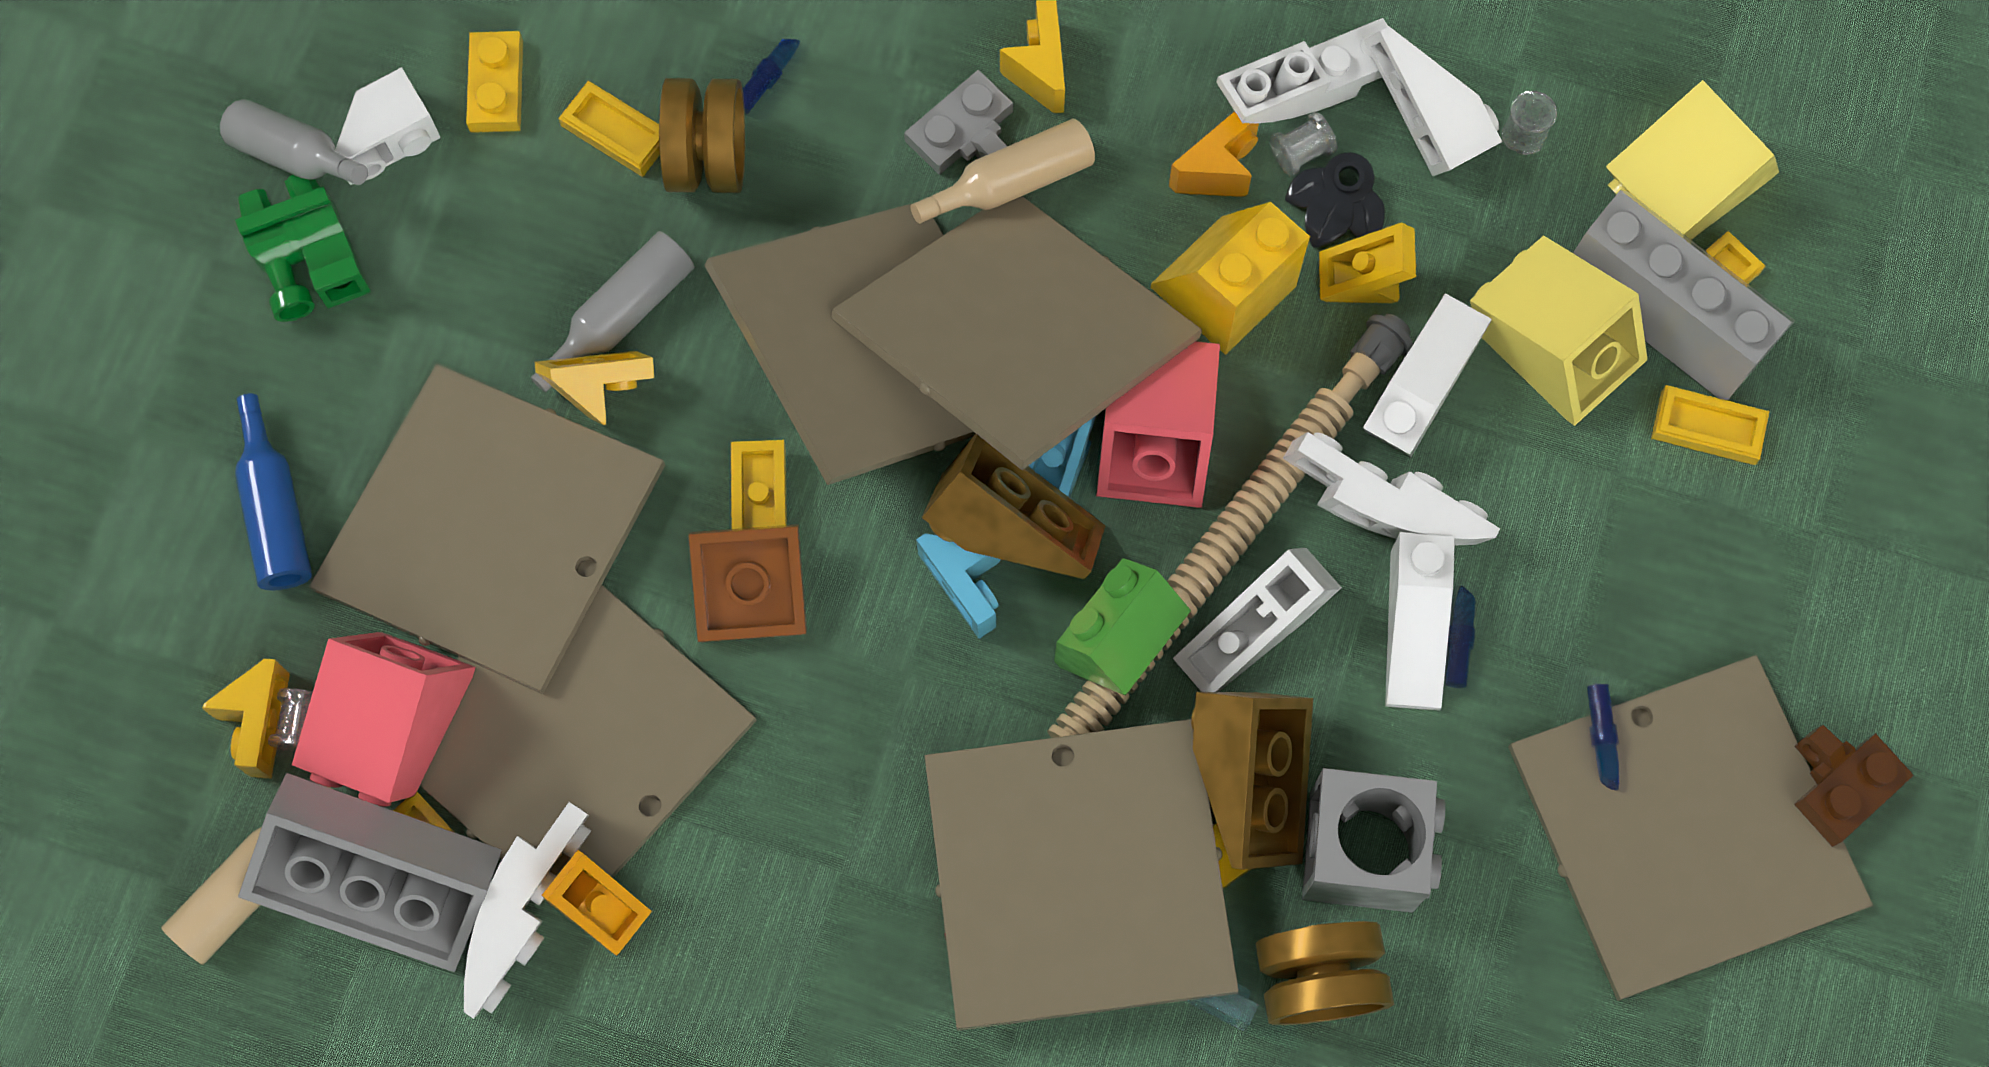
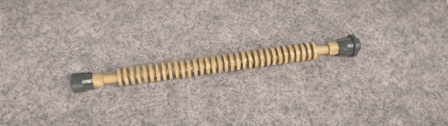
[1047,314,1413,738]

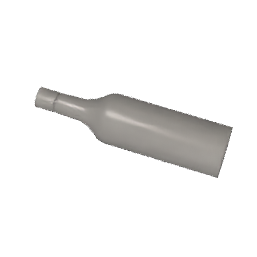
[220,99,368,185]
[531,231,695,393]

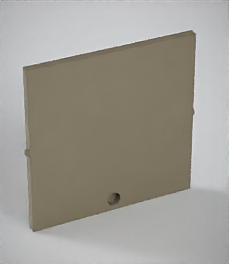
[831,196,1202,470]
[704,202,976,485]
[309,364,665,694]
[420,585,757,923]
[1508,655,1873,1001]
[925,719,1238,1031]

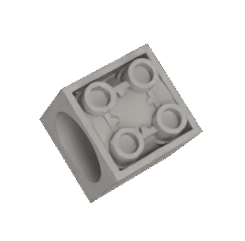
[1302,768,1445,913]

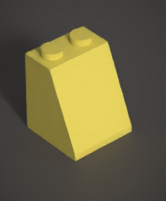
[1606,80,1779,240]
[1470,235,1648,426]

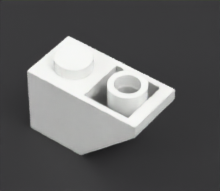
[335,67,440,185]

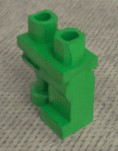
[234,175,372,322]

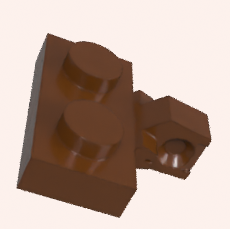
[1794,725,1914,847]

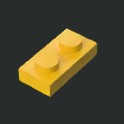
[466,31,523,133]
[731,440,787,529]

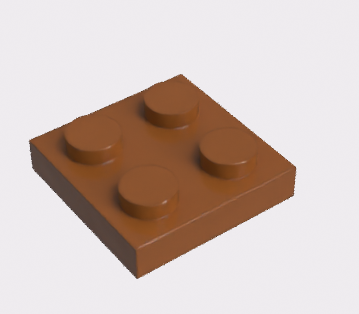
[689,524,807,642]

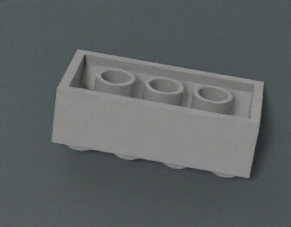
[1573,190,1795,401]
[238,773,502,972]

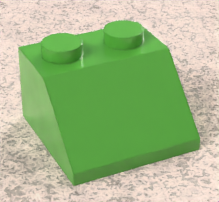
[1054,558,1191,696]

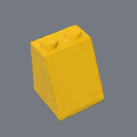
[1150,201,1310,355]

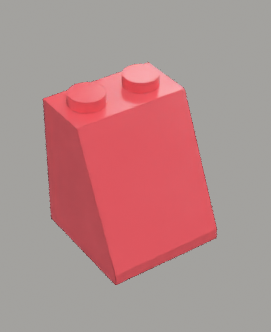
[1096,341,1220,508]
[292,632,476,807]

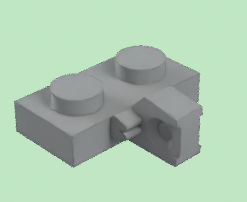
[904,70,1013,175]

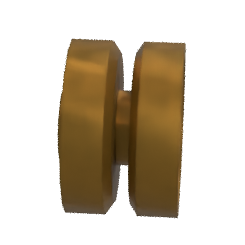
[659,78,745,193]
[1256,921,1394,1025]

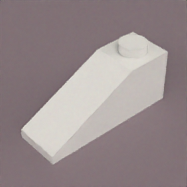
[1364,26,1502,176]
[1363,293,1492,457]
[1385,532,1455,711]
[1173,548,1342,692]

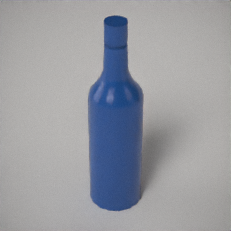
[235,393,312,590]

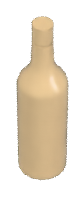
[911,119,1095,224]
[161,785,332,965]

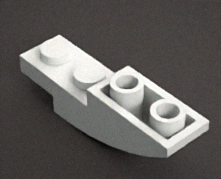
[1216,18,1388,123]
[1283,432,1500,546]
[464,802,591,1019]

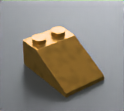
[922,434,1106,579]
[1191,692,1313,870]

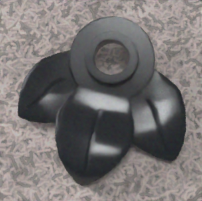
[1285,152,1385,248]

